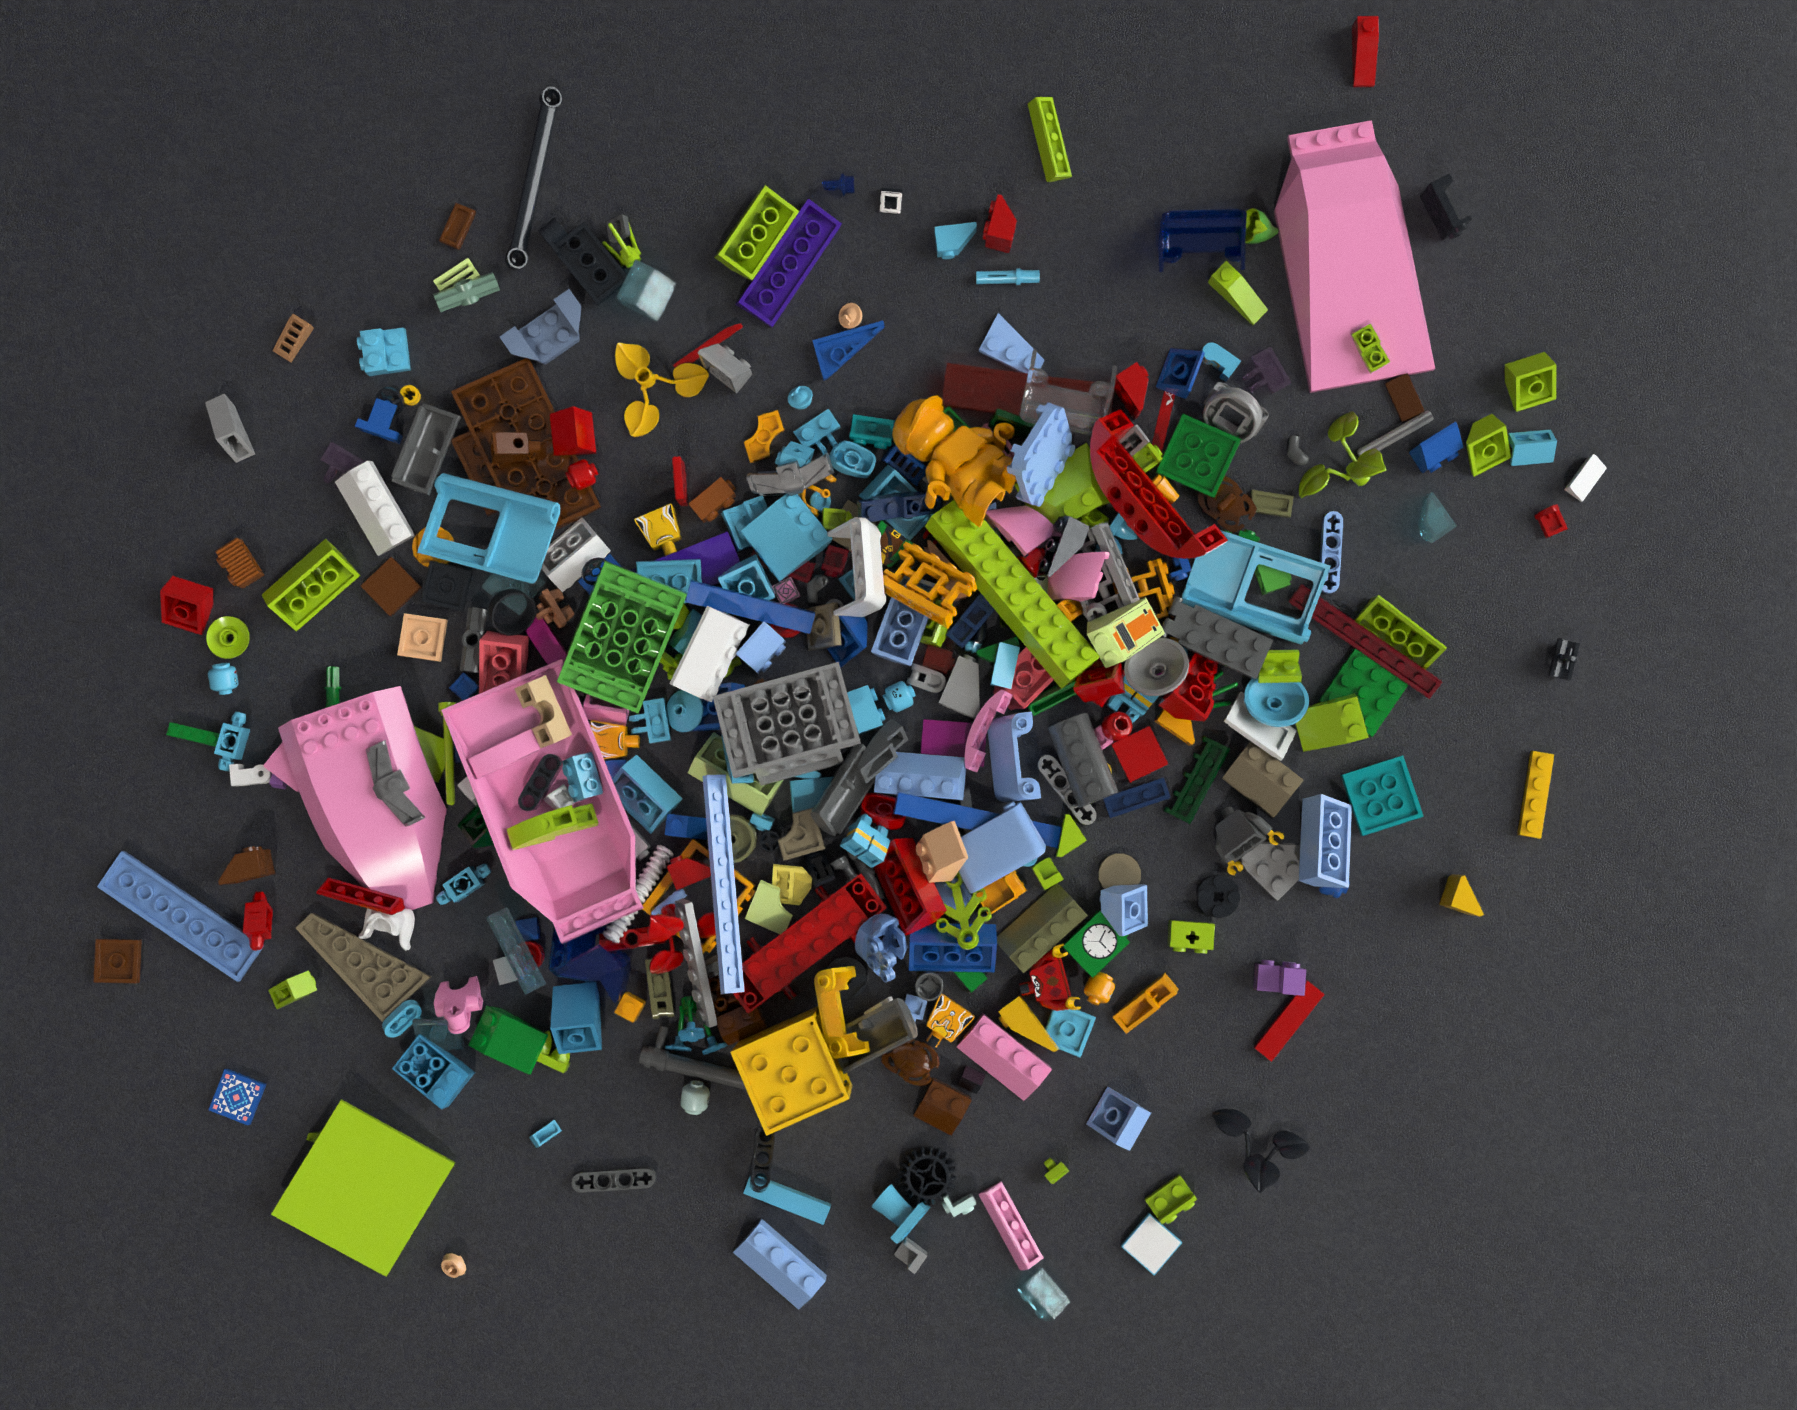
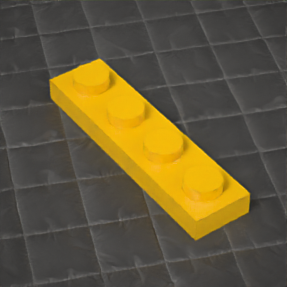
[1517,751,1554,839]

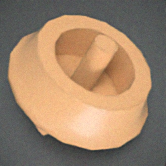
[839,303,862,329]
[441,1253,466,1278]

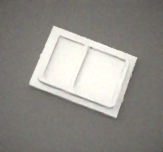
[1224,692,1297,761]

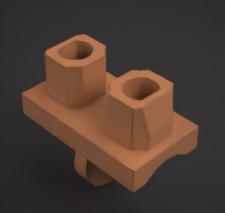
[536,588,574,630]

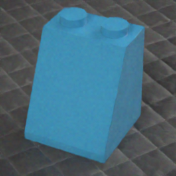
[550,982,602,1054]

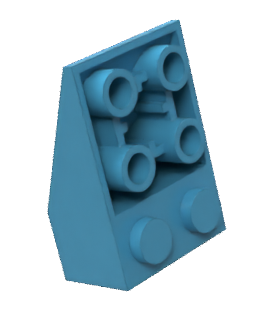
[392,1034,475,1109]

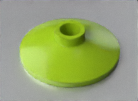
[206,616,250,659]

